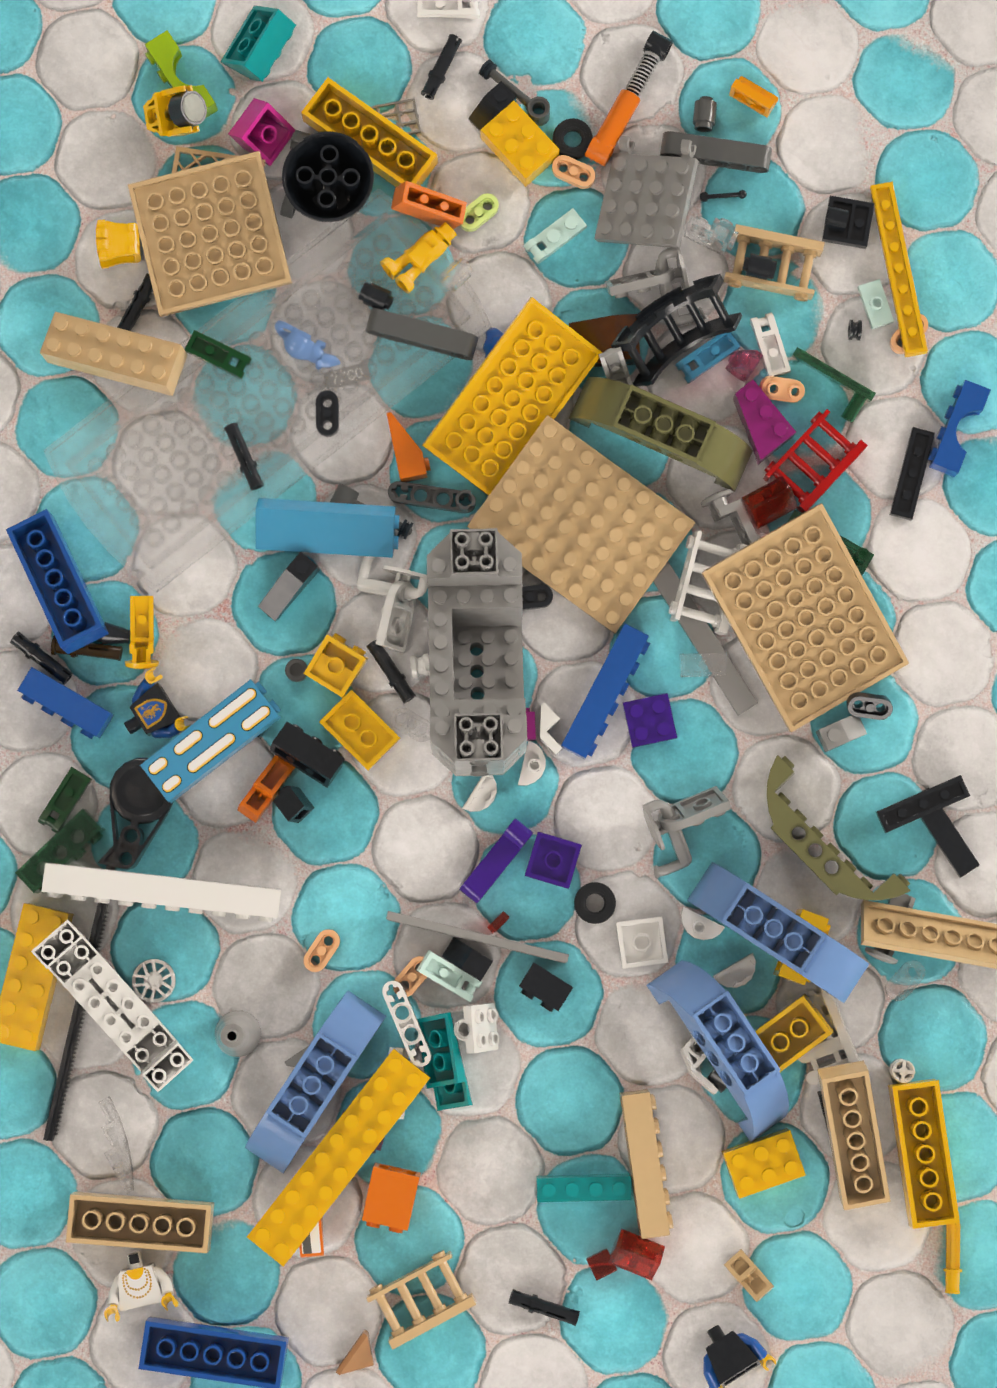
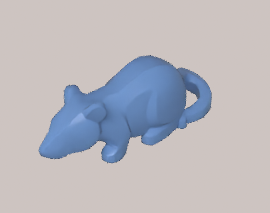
[274,320,341,370]

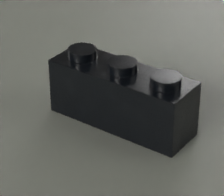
[270,722,345,788]

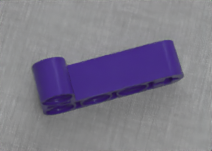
[459,818,534,904]

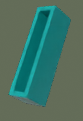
[536,1174,632,1202]

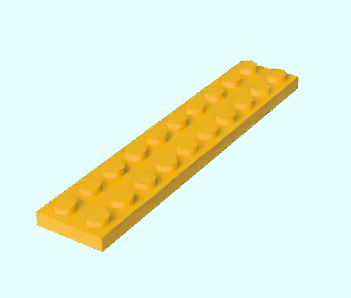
[247,1049,430,1267]

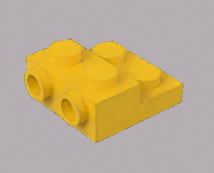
[303,633,368,698]

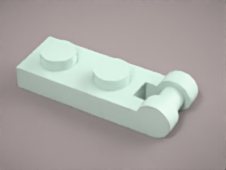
[523,208,587,264]
[417,950,482,1002]

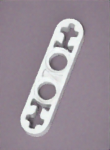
[382,981,432,1067]

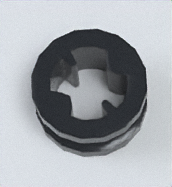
[848,320,862,341]

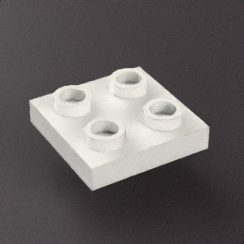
[454,1003,499,1054]

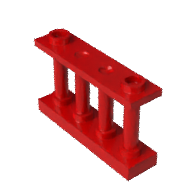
[763,409,868,514]

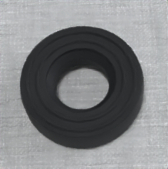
[552,118,593,160]
[574,882,616,924]

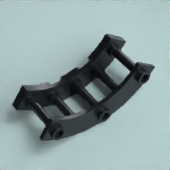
[611,274,742,387]

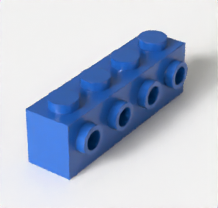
[17,667,114,739]

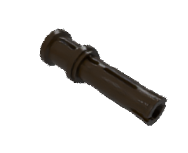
[51,635,123,661]

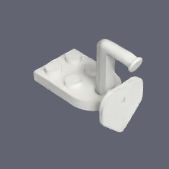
[357,556,428,653]

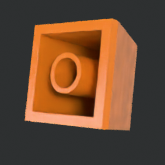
[362,1162,421,1233]

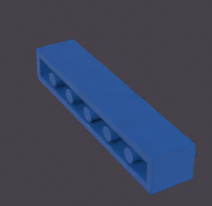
[561,624,651,759]

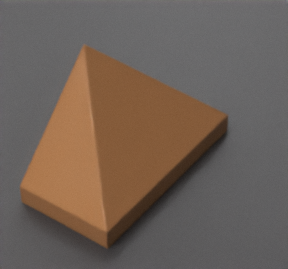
[336,1330,374,1375]

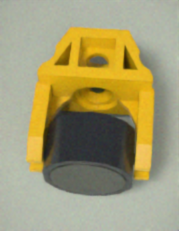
[143,85,207,137]

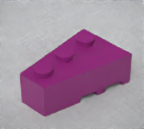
[733,380,796,465]

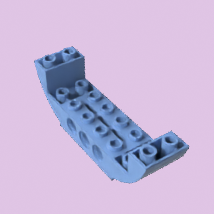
[687,862,869,1003]
[646,960,789,1142]
[245,991,386,1174]

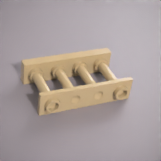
[724,224,825,302]
[366,1250,476,1350]

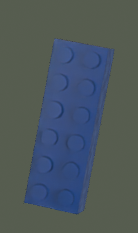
[6,509,109,654]
[138,1317,289,1388]

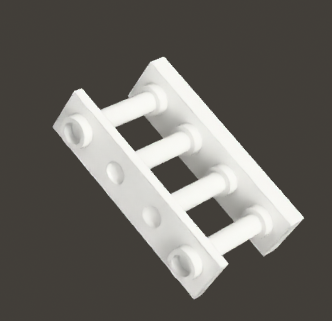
[669,531,747,635]

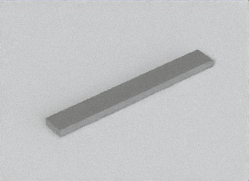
[653,562,758,715]
[386,911,569,963]

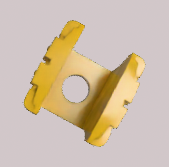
[96,219,141,269]

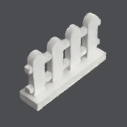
[780,988,860,1085]

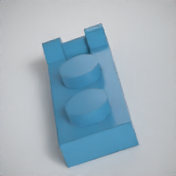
[675,332,741,384]

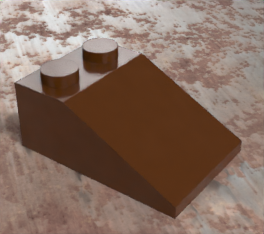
[569,314,640,367]

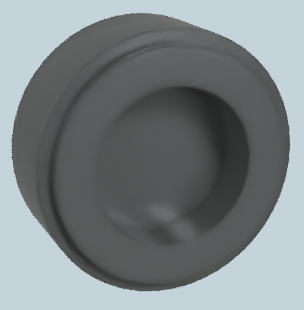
[285,659,308,682]

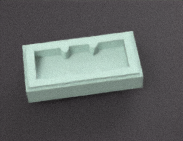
[858,279,894,330]

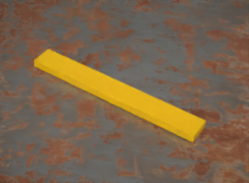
[870,181,928,358]

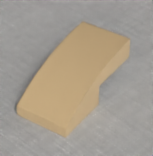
[724,1249,774,1302]

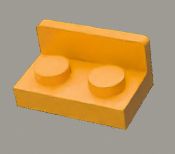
[729,76,778,118]

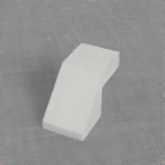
[540,702,562,756]

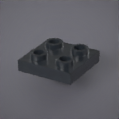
[822,195,875,249]

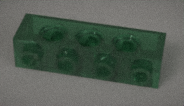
[15,809,105,893]

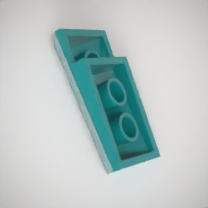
[417,1012,473,1111]

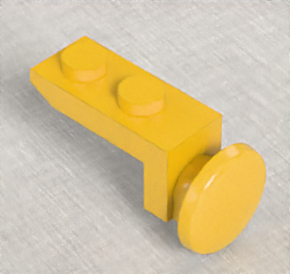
[124,596,159,669]

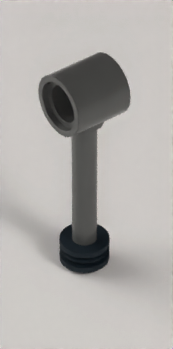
[479,59,550,126]
[330,483,413,539]

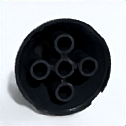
[282,131,374,222]

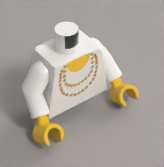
[104,1252,178,1322]

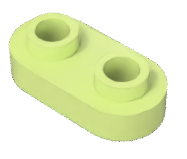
[460,193,499,232]

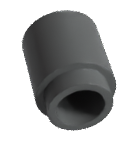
[693,96,717,132]

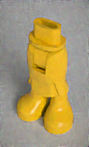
[380,222,457,294]

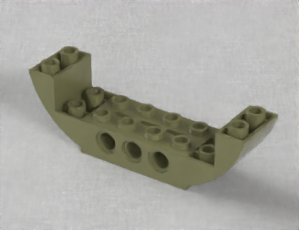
[569,377,753,492]
[767,755,911,900]

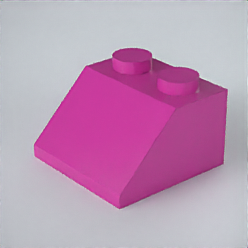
[228,98,295,166]

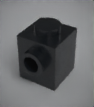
[273,785,314,823]

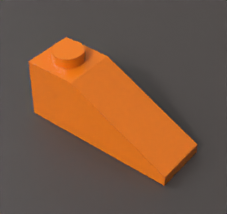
[387,412,431,482]

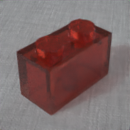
[742,476,798,529]
[608,1229,665,1281]

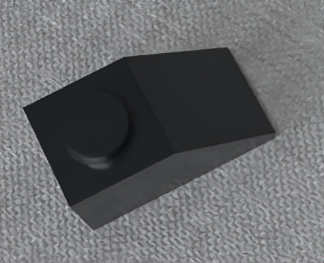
[468,81,516,131]
[442,937,493,981]

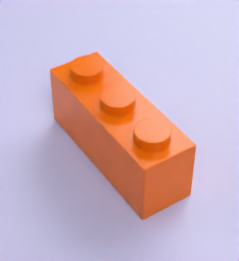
[391,181,467,229]

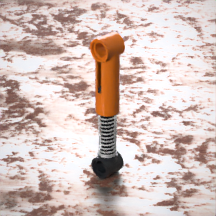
[585,30,673,167]

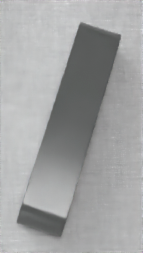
[660,131,772,173]
[365,308,479,360]

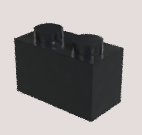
[519,962,573,1012]

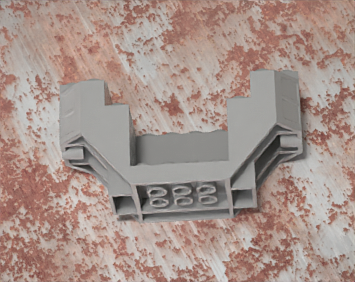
[427,528,527,776]

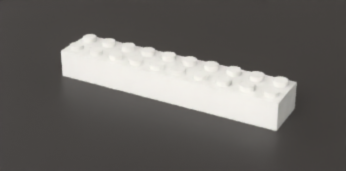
[41,863,281,922]

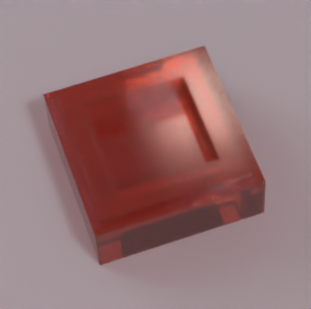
[487,911,509,933]
[586,1248,617,1280]

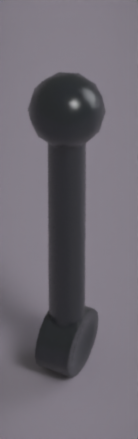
[700,190,747,202]

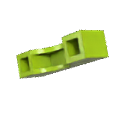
[145,30,218,118]

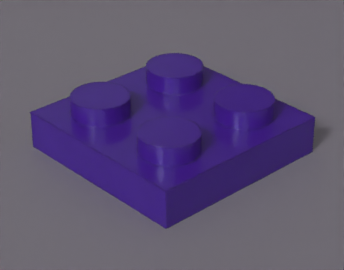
[622,693,677,748]
[525,832,582,889]

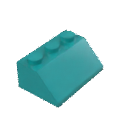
[220,5,296,82]

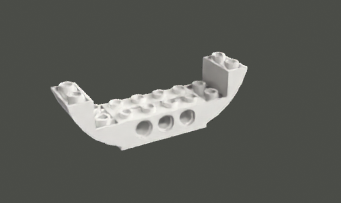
[31,919,193,1092]

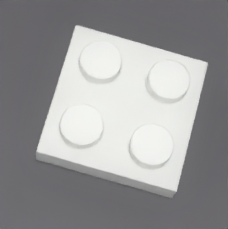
[616,916,669,969]

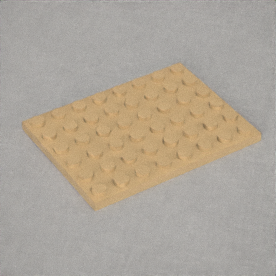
[467,415,696,634]
[701,503,909,732]

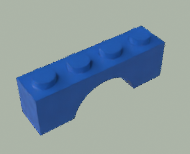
[928,380,991,477]

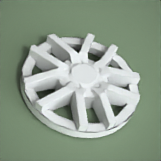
[132,959,176,1003]

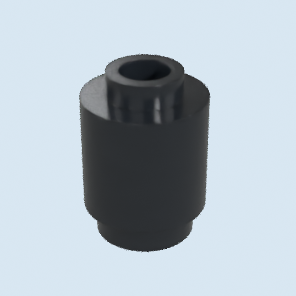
[742,253,777,280]
[358,282,394,310]

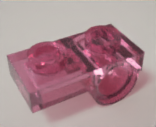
[725,350,763,382]

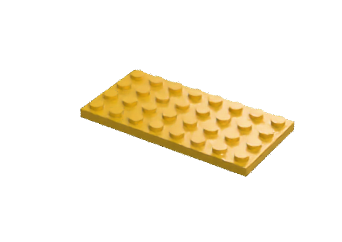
[422,297,602,496]

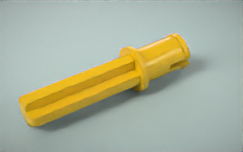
[943,1223,962,1294]

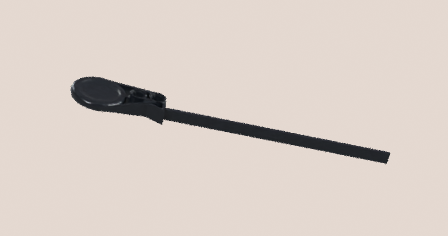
[43,758,174,1141]

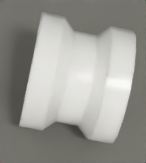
[410,654,430,678]
[889,1059,915,1083]

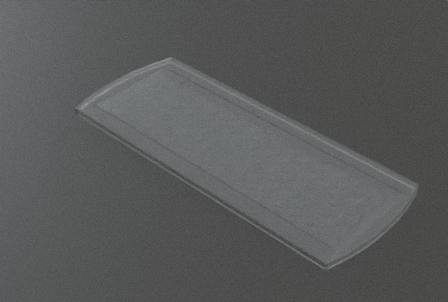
[43,188,492,592]

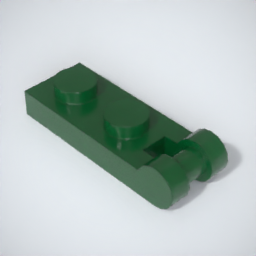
[184,330,252,380]
[38,767,92,834]

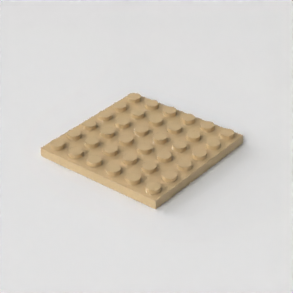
[128,151,292,317]

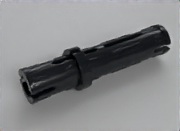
[421,34,462,100]
[117,273,153,331]
[224,423,264,491]
[10,631,73,685]
[366,639,416,704]
[508,1289,580,1326]

